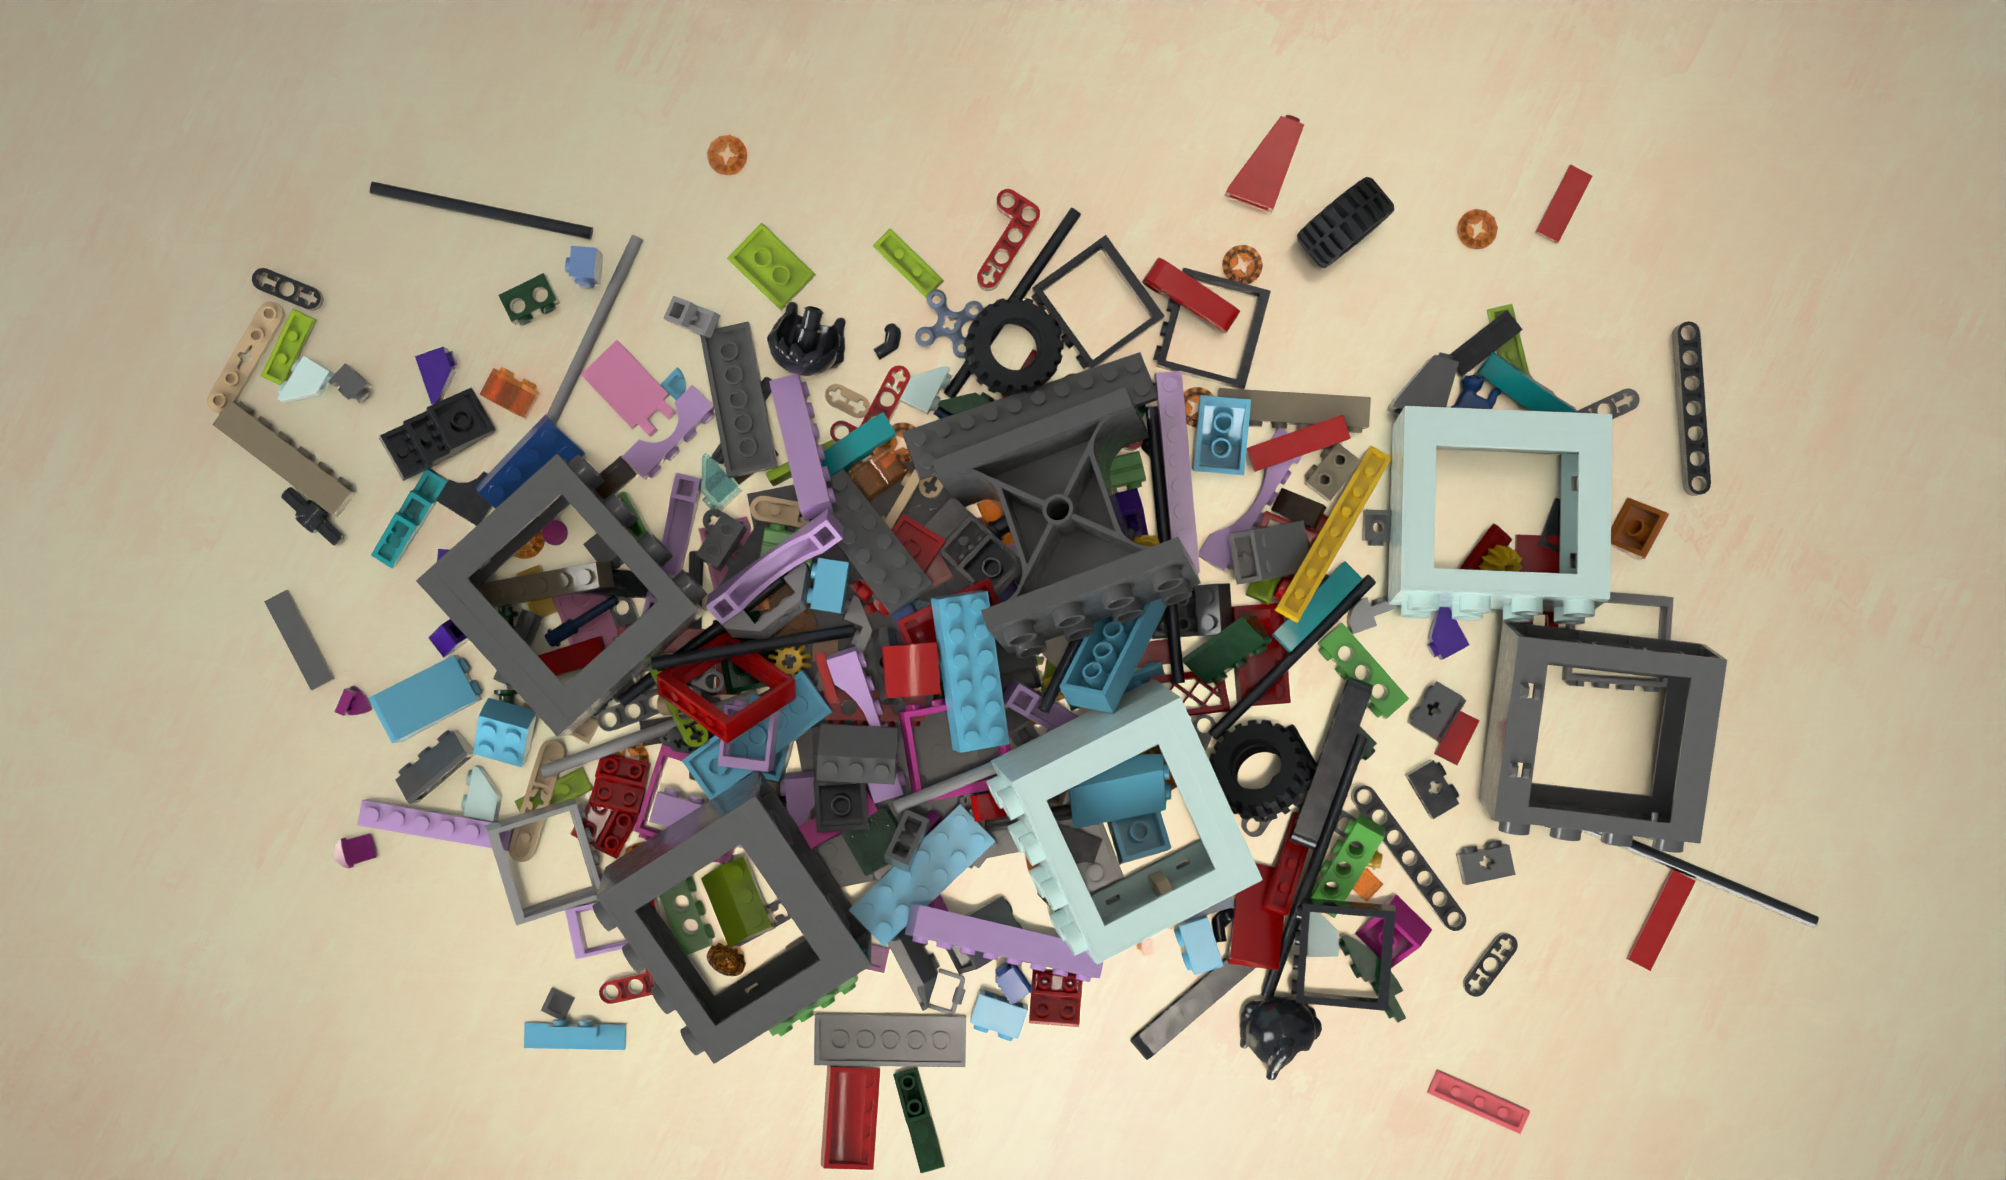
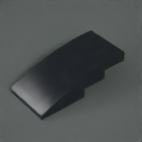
[379,387,496,481]
[924,496,1022,598]
[812,724,869,832]

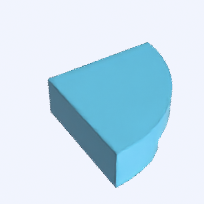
[660,367,686,401]

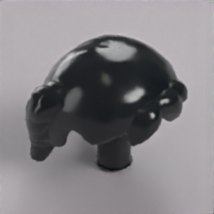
[767,302,846,376]
[1239,996,1322,1081]

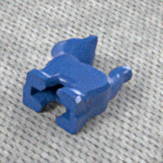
[1450,375,1501,409]

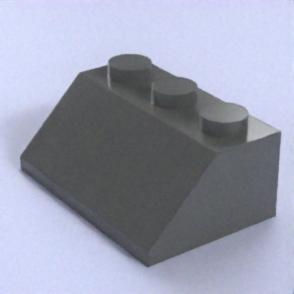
[817,723,898,785]
[395,730,475,804]

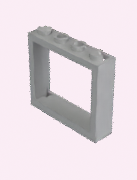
[1562,592,1674,692]
[485,797,603,926]

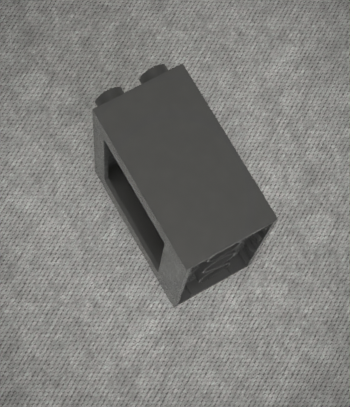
[416,454,708,737]
[1479,621,1727,853]
[592,771,871,1064]

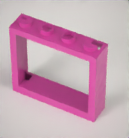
[898,698,1011,802]
[634,744,751,864]

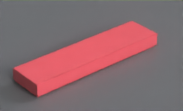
[1427,1069,1530,1134]

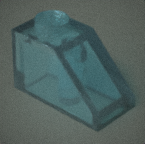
[701,453,742,511]

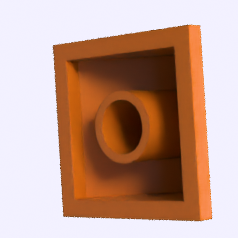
[1611,498,1669,560]

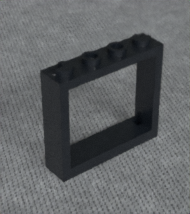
[1031,235,1165,369]
[1153,267,1271,389]
[1291,898,1396,1011]

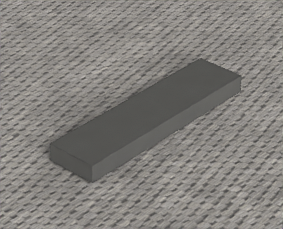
[264,590,335,690]

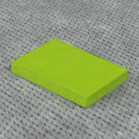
[727,222,816,311]

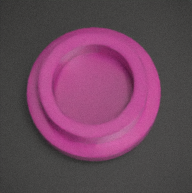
[542,520,568,546]

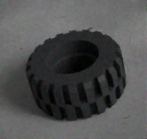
[1297,177,1395,268]
[964,297,1064,397]
[1209,720,1310,822]

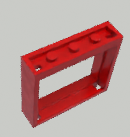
[657,632,796,744]

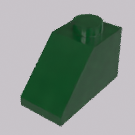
[938,392,995,415]

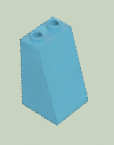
[368,655,482,743]
[1069,754,1171,828]

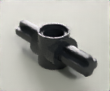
[281,487,344,546]

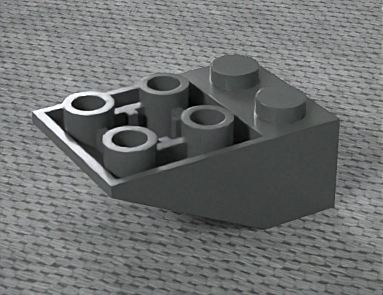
[1228,520,1309,585]
[1152,583,1233,639]

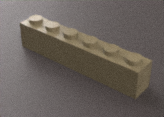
[1218,388,1371,433]
[212,400,356,517]
[477,561,615,608]

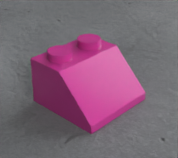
[1355,894,1432,968]

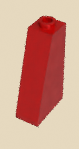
[1224,115,1304,213]

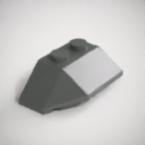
[888,927,940,1011]

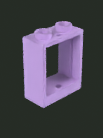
[718,699,780,772]
[565,901,628,959]

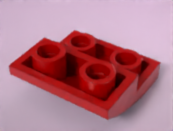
[882,642,941,698]
[589,754,651,816]
[570,797,638,859]
[1029,969,1083,1027]

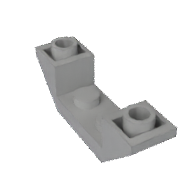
[723,562,812,639]
[813,596,873,692]

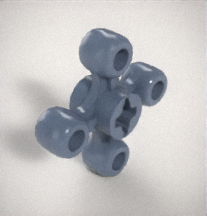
[915,289,984,359]

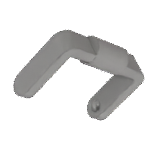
[928,968,966,1015]

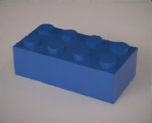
[475,415,585,509]

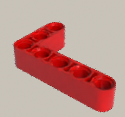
[599,897,661,1004]

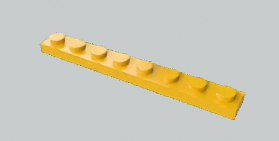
[1275,445,1392,623]

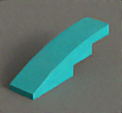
[1478,352,1578,413]
[821,412,897,477]
[371,468,448,568]
[1272,561,1363,652]

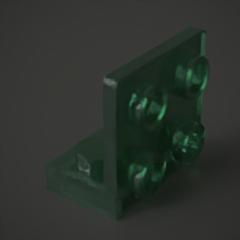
[841,805,899,876]

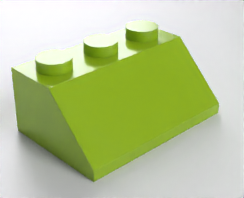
[701,856,776,948]

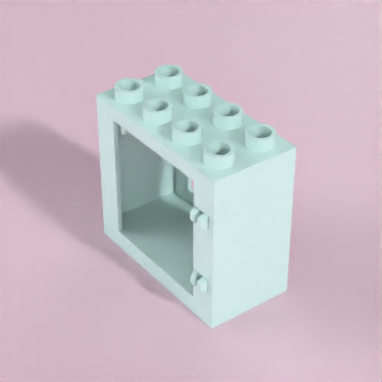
[1388,406,1612,625]
[987,679,1263,965]

